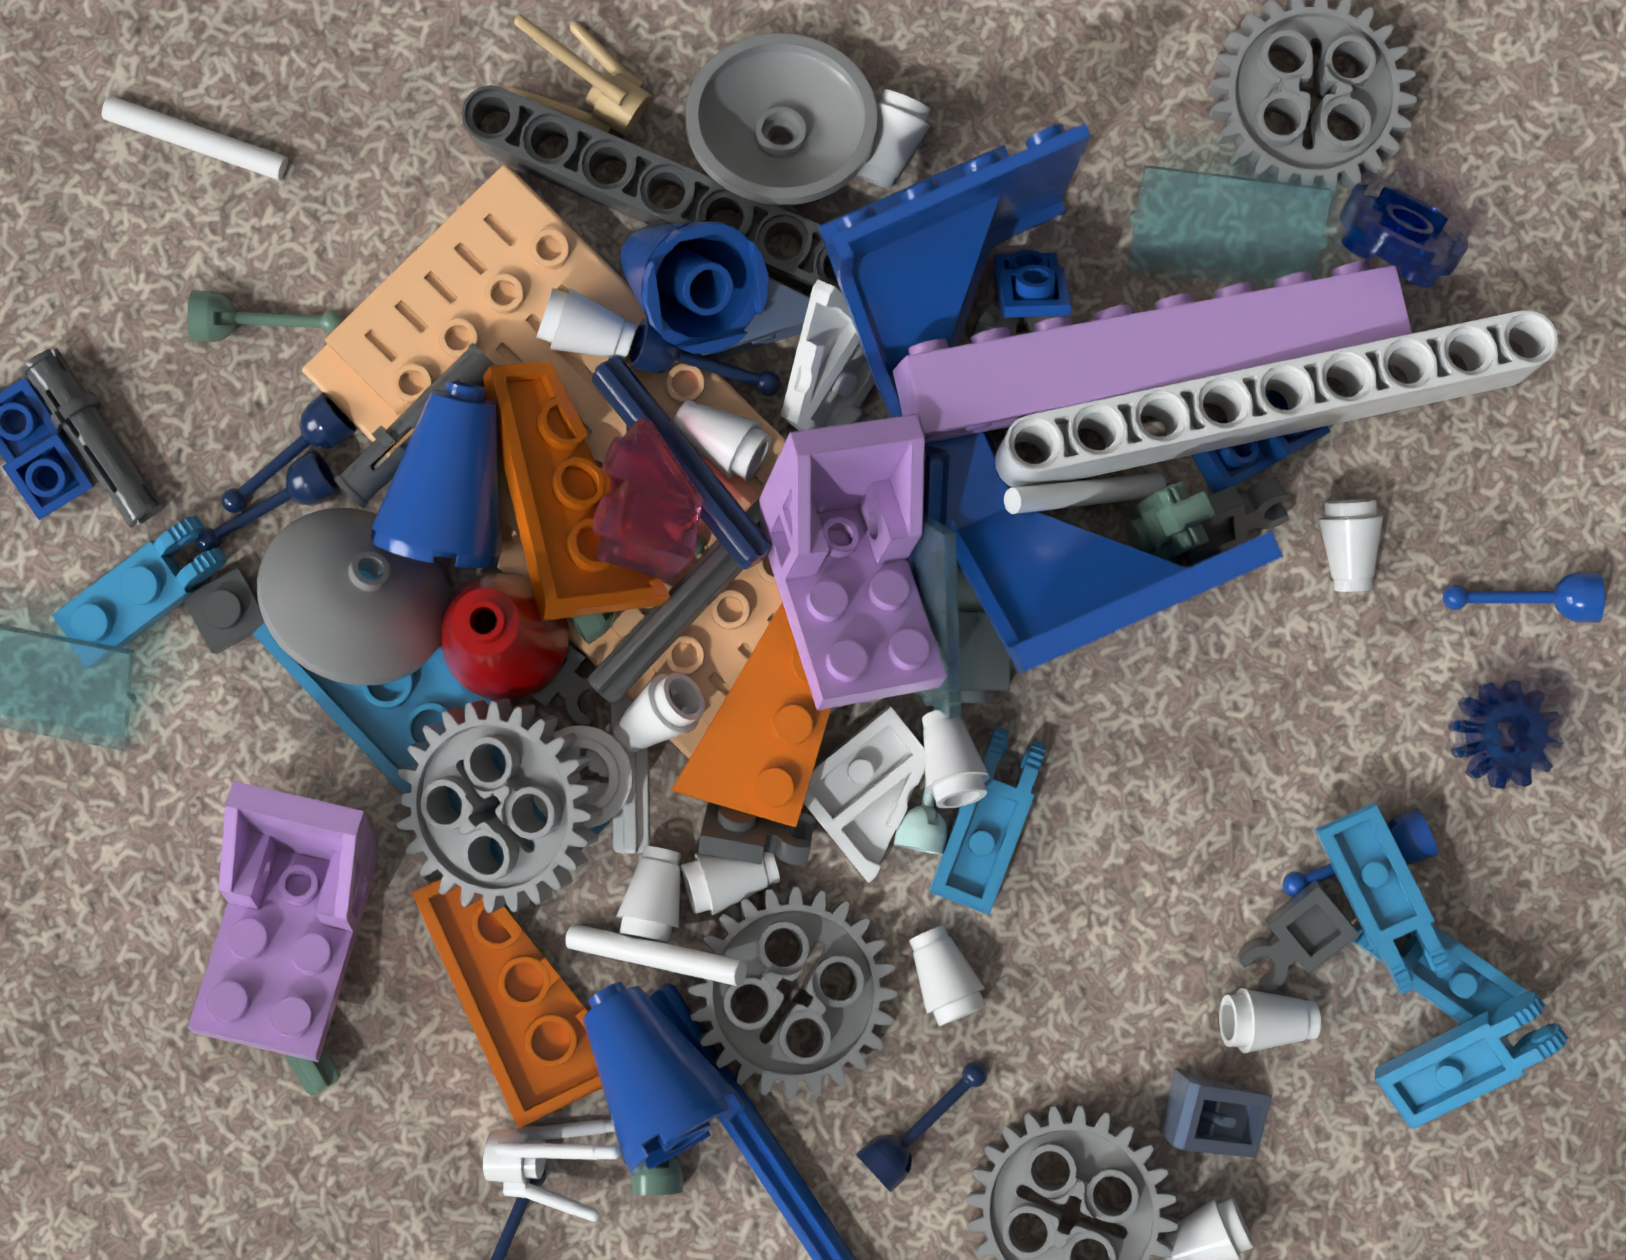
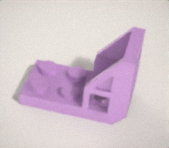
[759,414,947,711]
[187,781,379,1062]

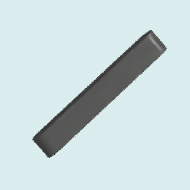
[462,85,842,295]

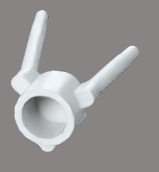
[483,1119,621,1222]

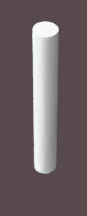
[102,95,289,181]
[1004,472,1166,514]
[566,924,747,986]

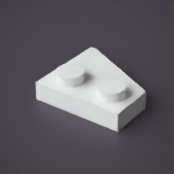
[780,280,875,431]
[803,706,925,883]

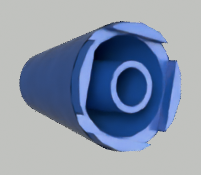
[620,220,769,354]
[371,380,502,568]
[583,982,745,1175]

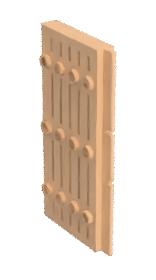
[302,163,786,759]

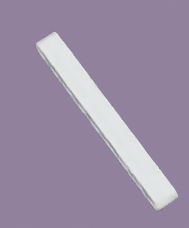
[995,310,1558,487]

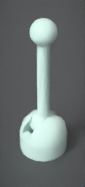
[894,700,958,855]

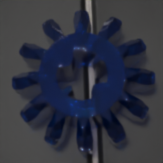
[1448,680,1564,789]

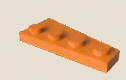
[483,361,671,621]
[671,602,831,827]
[411,878,602,1129]

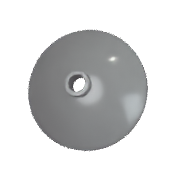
[686,33,878,205]
[257,508,451,686]

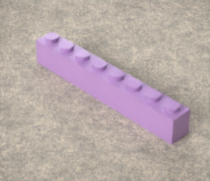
[893,260,1412,443]

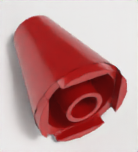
[440,572,569,700]

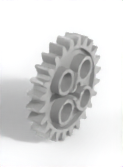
[1207,0,1417,200]
[394,698,602,913]
[687,887,898,1099]
[966,1103,1179,1260]

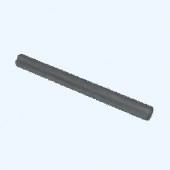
[588,405,872,703]

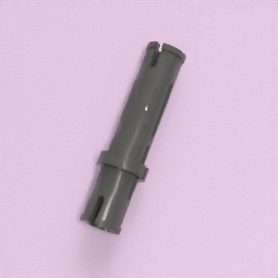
[334,342,495,508]
[22,348,165,528]

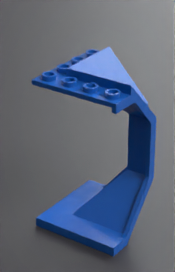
[818,123,1284,674]

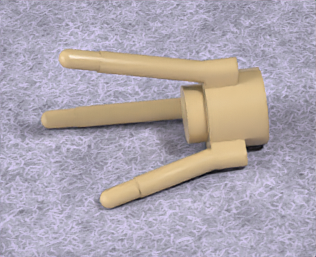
[508,15,652,137]

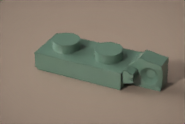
[1126,481,1215,561]

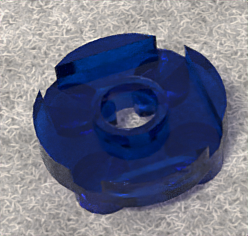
[1339,184,1468,288]

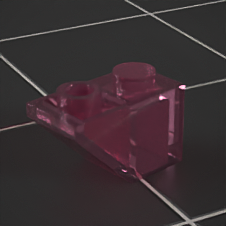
[593,418,703,581]

